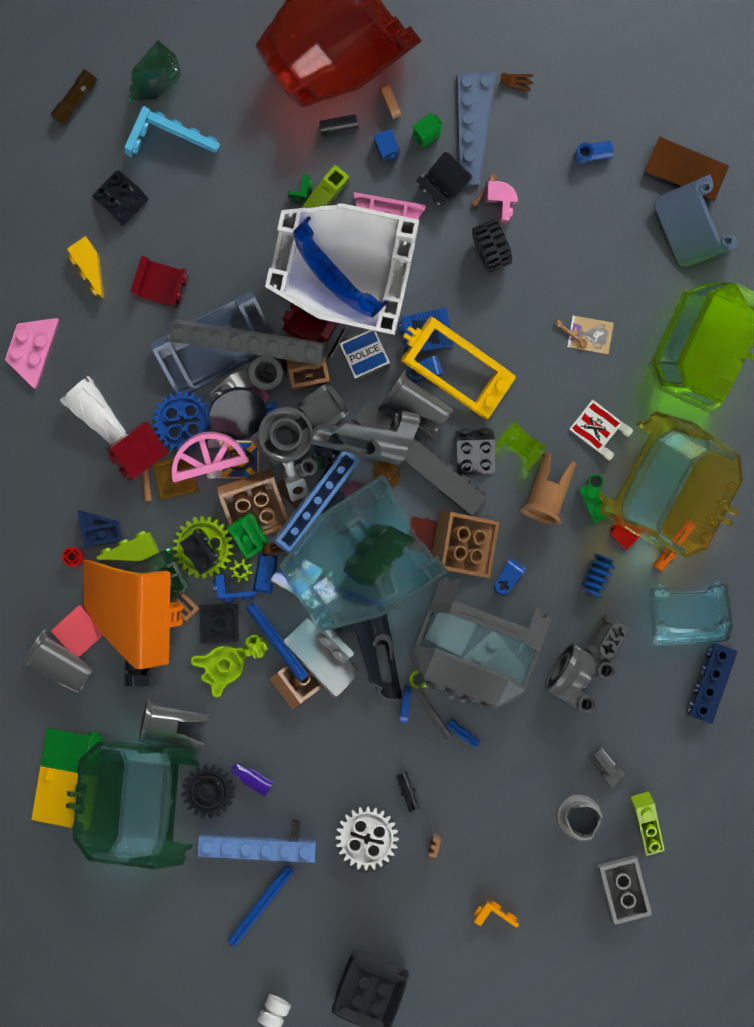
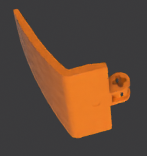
[83,560,183,669]

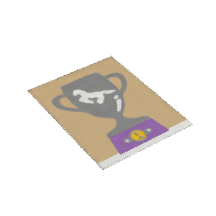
[567,316,614,354]

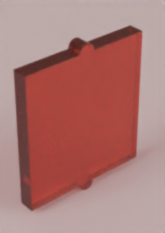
[406,517,438,554]

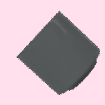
[249,355,287,390]

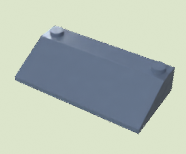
[150,291,274,396]

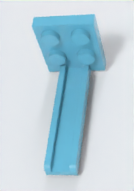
[124,106,220,158]

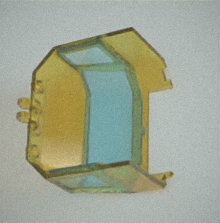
[599,411,743,558]

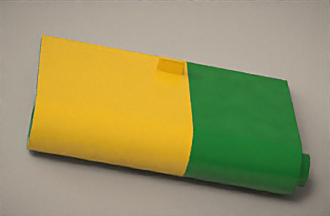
[31,728,104,830]

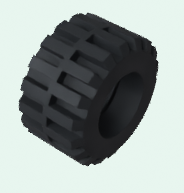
[472,219,512,273]

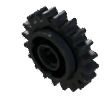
[181,764,235,818]

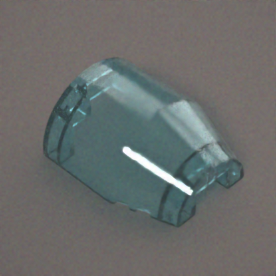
[279,474,448,632]

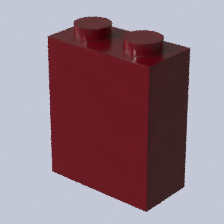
[106,421,169,480]

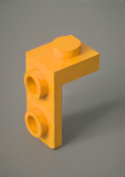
[473,900,519,928]

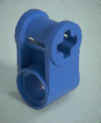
[406,355,444,383]
[494,558,526,595]

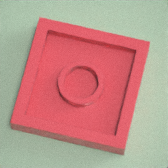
[51,605,103,657]

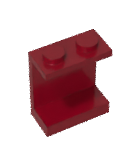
[130,256,189,308]
[282,303,339,344]

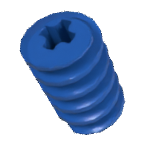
[581,554,615,597]

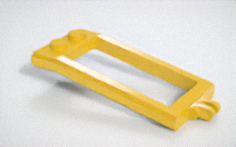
[401,316,516,420]

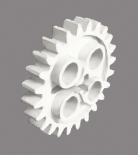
[336,806,399,870]

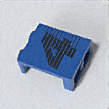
[398,307,454,352]

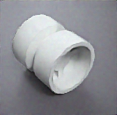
[257,994,291,1027]

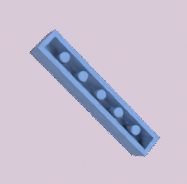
[272,451,360,553]
[198,835,316,863]

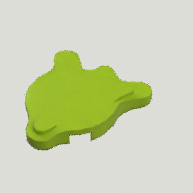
[191,646,247,698]

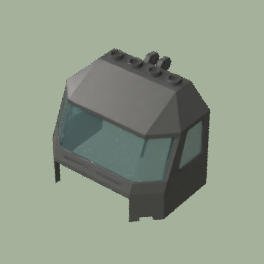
[411,577,552,710]

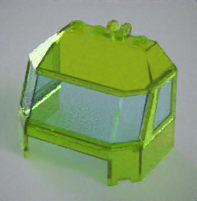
[648,282,754,413]

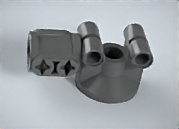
[250,383,349,469]
[545,615,632,713]

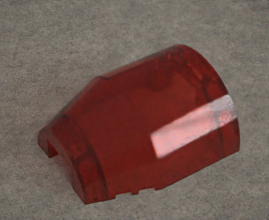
[256,0,422,108]

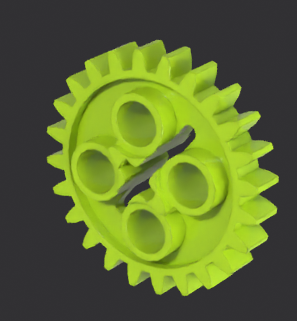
[172,516,235,578]

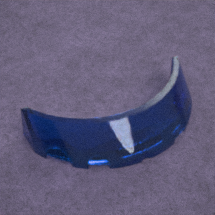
[293,216,388,318]

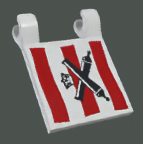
[569,400,633,461]

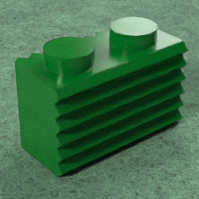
[412,113,442,149]

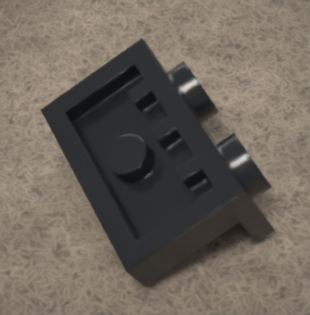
[179,530,221,575]

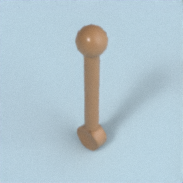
[472,174,497,208]
[555,320,587,348]

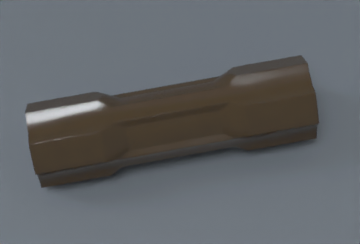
[50,69,97,125]

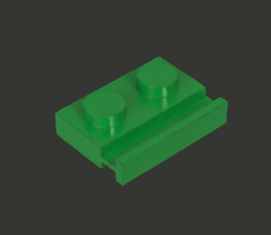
[226,512,269,560]

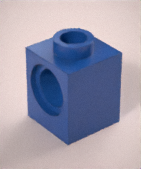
[374,129,400,161]

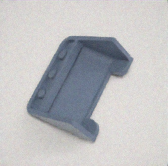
[654,175,739,267]

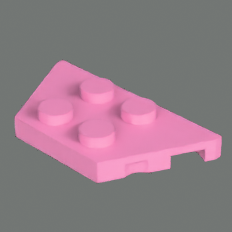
[354,192,426,219]
[5,318,60,389]

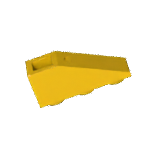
[67,236,104,298]

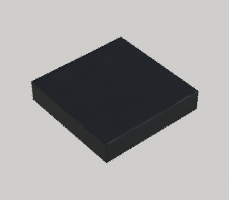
[199,604,239,643]

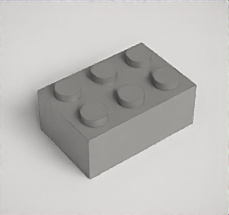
[597,855,652,925]

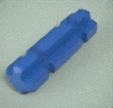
[446,718,480,748]

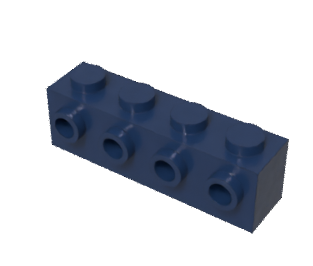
[686,643,738,724]

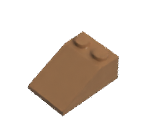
[270,659,323,710]

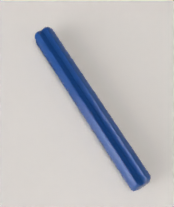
[247,603,308,681]
[228,865,293,947]

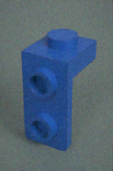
[213,575,257,602]

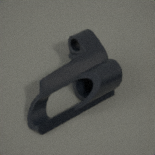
[331,609,402,701]

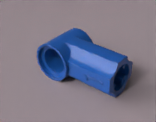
[574,141,614,164]

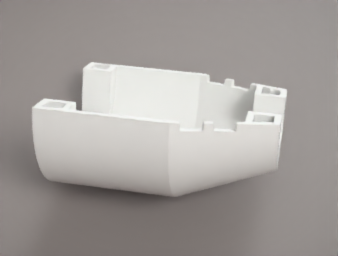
[265,204,419,335]

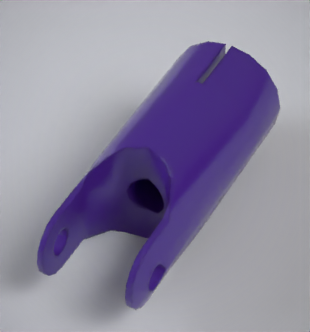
[232,764,274,797]

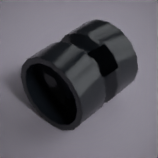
[124,659,150,687]

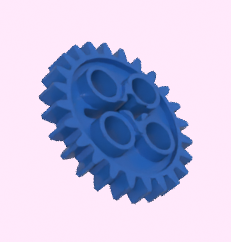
[151,391,212,453]

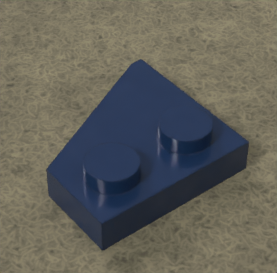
[78,511,123,548]

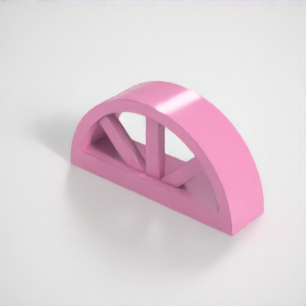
[172,432,248,482]

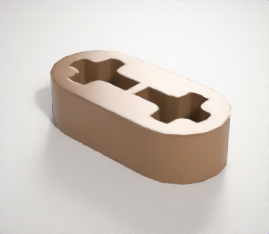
[379,83,401,120]

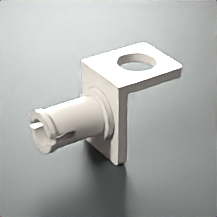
[281,461,308,501]

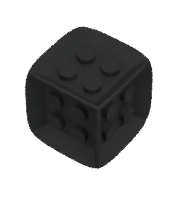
[331,950,409,1027]

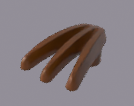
[501,73,533,91]
[261,542,296,554]

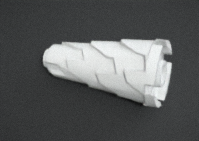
[60,376,126,445]

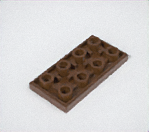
[644,136,729,201]

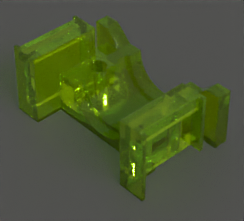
[495,421,547,471]

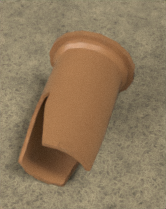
[519,453,577,526]

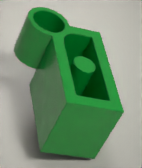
[577,474,613,525]

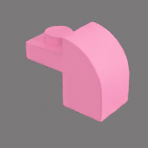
[484,181,518,223]

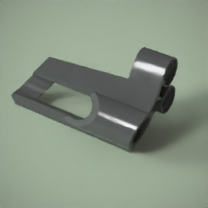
[310,410,420,465]

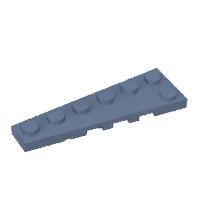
[457,72,495,186]

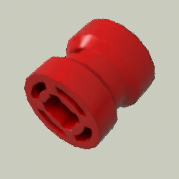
[62,547,84,567]

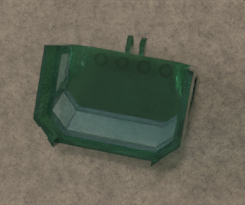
[66,741,199,869]

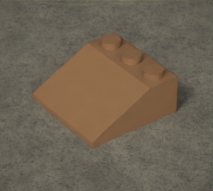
[217,469,289,536]
[430,511,500,578]

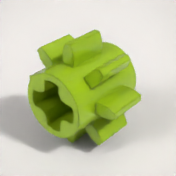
[229,559,253,583]
[243,635,268,659]

